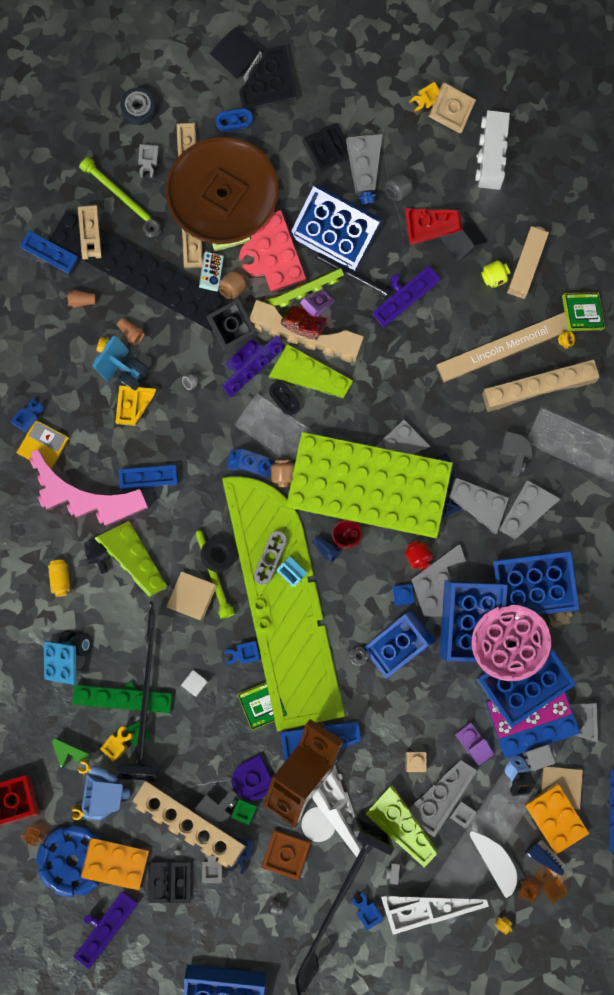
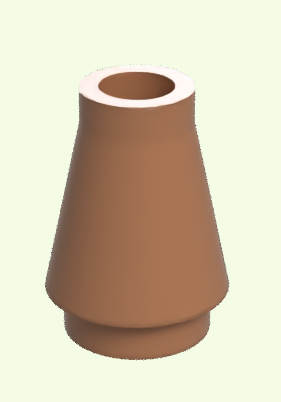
[68,289,95,308]
[117,318,145,345]

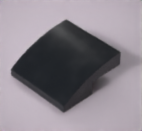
[209,26,263,79]
[302,123,349,172]
[148,862,191,903]

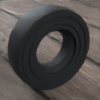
[200,537,236,572]

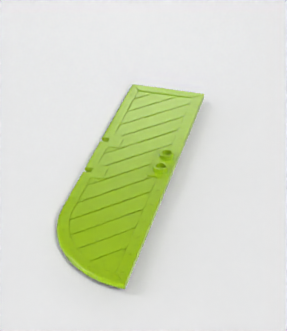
[222,476,346,732]

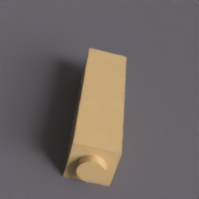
[507,226,549,299]

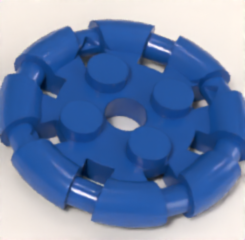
[36,825,101,897]

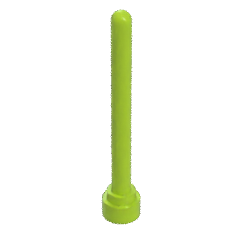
[79,156,151,221]
[196,530,235,619]

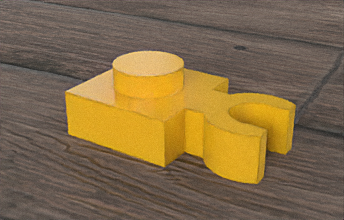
[409,82,439,112]
[100,726,134,762]

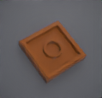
[261,830,311,880]

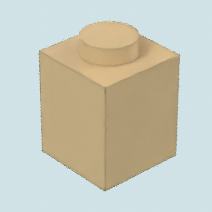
[405,752,427,772]

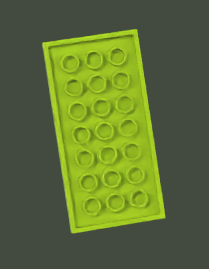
[286,432,453,539]

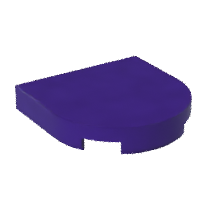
[232,755,272,801]

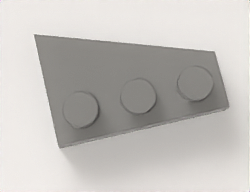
[346,134,383,194]
[375,420,430,455]
[448,478,509,534]
[499,480,560,540]

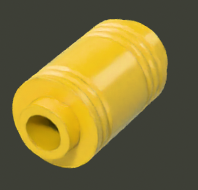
[48,560,70,597]

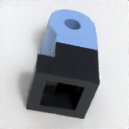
[504,755,536,796]

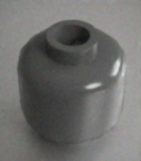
[385,173,413,201]

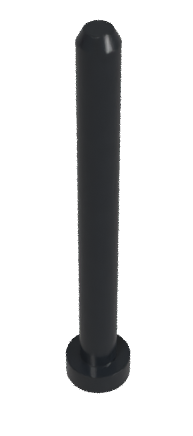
[315,253,391,300]

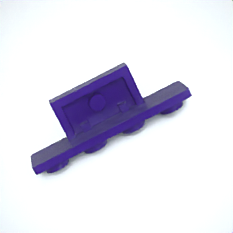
[222,335,285,397]

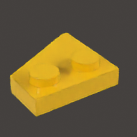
[115,386,156,426]

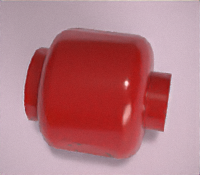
[405,540,433,570]

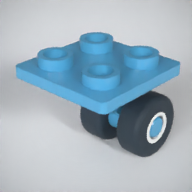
[93,335,150,391]
[44,630,93,685]

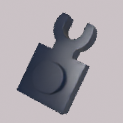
[230,837,254,874]

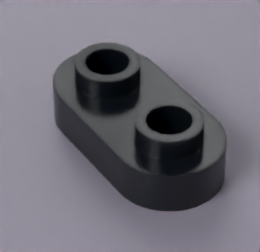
[269,382,300,416]

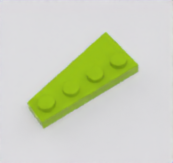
[264,268,344,307]
[269,344,353,399]
[95,521,167,597]
[366,785,438,867]

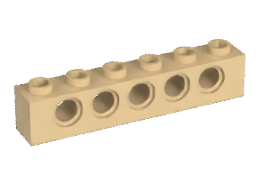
[132,781,246,868]

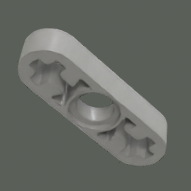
[254,531,286,585]

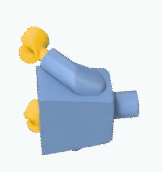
[72,759,130,820]

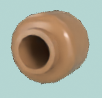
[219,271,247,299]
[270,459,295,487]

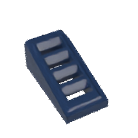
[525,842,565,876]

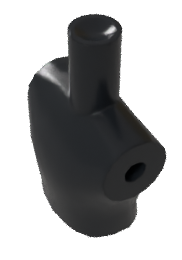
[84,539,111,574]

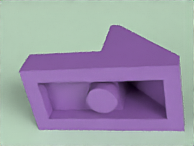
[300,289,335,320]
[455,723,494,766]

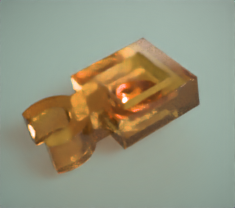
[535,867,568,904]

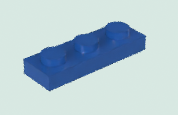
[20,231,78,275]
[118,465,178,490]

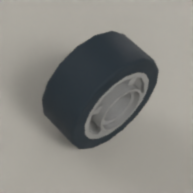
[120,87,156,126]

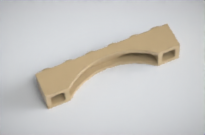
[249,300,364,362]
[482,360,600,412]

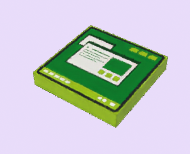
[562,292,605,331]
[237,682,288,730]

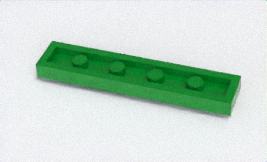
[72,685,172,713]

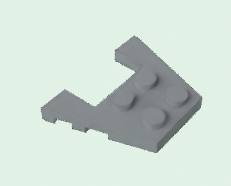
[411,545,466,617]

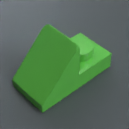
[52,738,91,768]

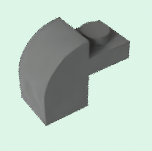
[500,431,532,477]
[194,790,238,823]

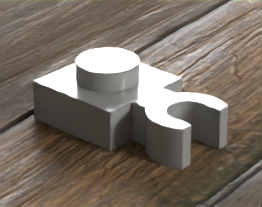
[138,144,159,178]
[202,848,222,883]

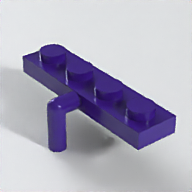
[372,266,441,328]
[73,891,138,969]

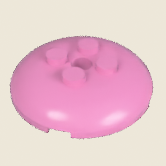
[472,605,551,681]

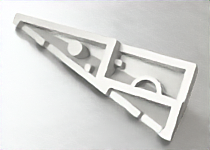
[311,759,368,858]
[381,896,489,935]

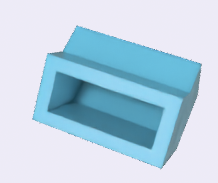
[276,557,307,587]

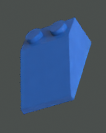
[364,611,436,679]

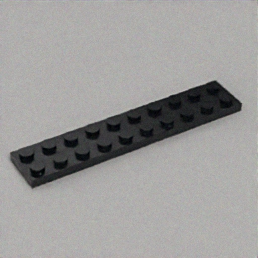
[48,210,230,333]

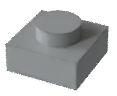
[449,801,477,829]
[386,863,400,885]

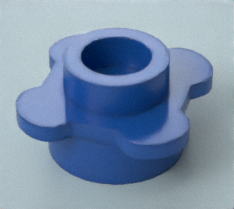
[357,191,377,205]

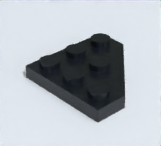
[239,45,297,110]

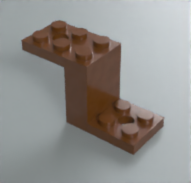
[263,719,343,828]

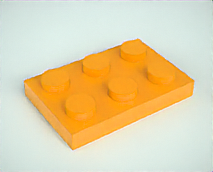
[524,783,589,855]
[81,837,149,890]

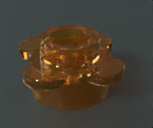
[20,828,43,846]
[518,880,540,903]

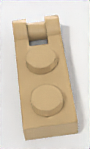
[78,205,102,260]

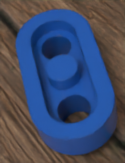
[216,109,253,132]

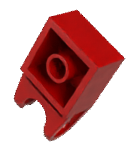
[0,775,41,826]

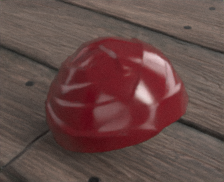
[332,520,363,549]

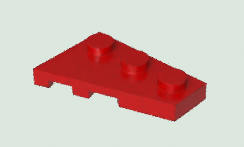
[405,208,463,245]

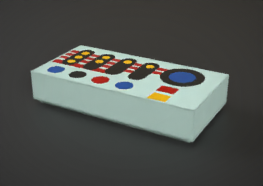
[199,251,223,292]

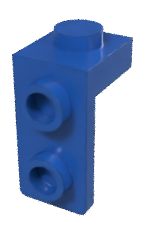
[227,449,274,477]

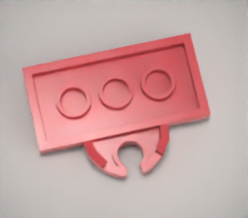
[239,210,306,293]

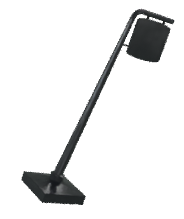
[117,601,159,782]
[295,817,395,995]

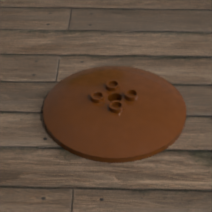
[166,137,278,244]

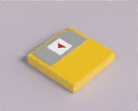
[17,420,69,470]

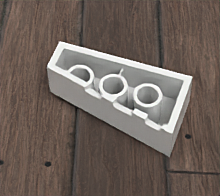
[475,110,510,190]

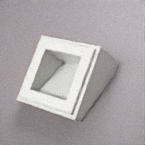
[181,670,208,697]

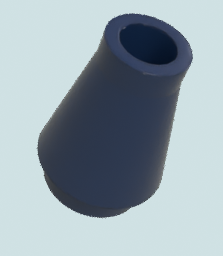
[312,535,341,562]

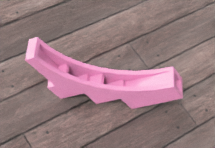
[29,450,148,526]

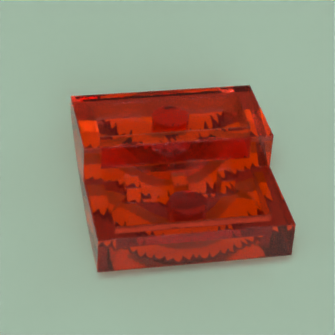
[281,306,327,340]

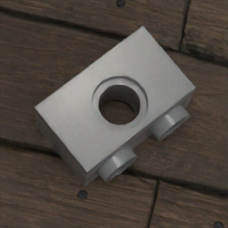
[521,745,556,771]

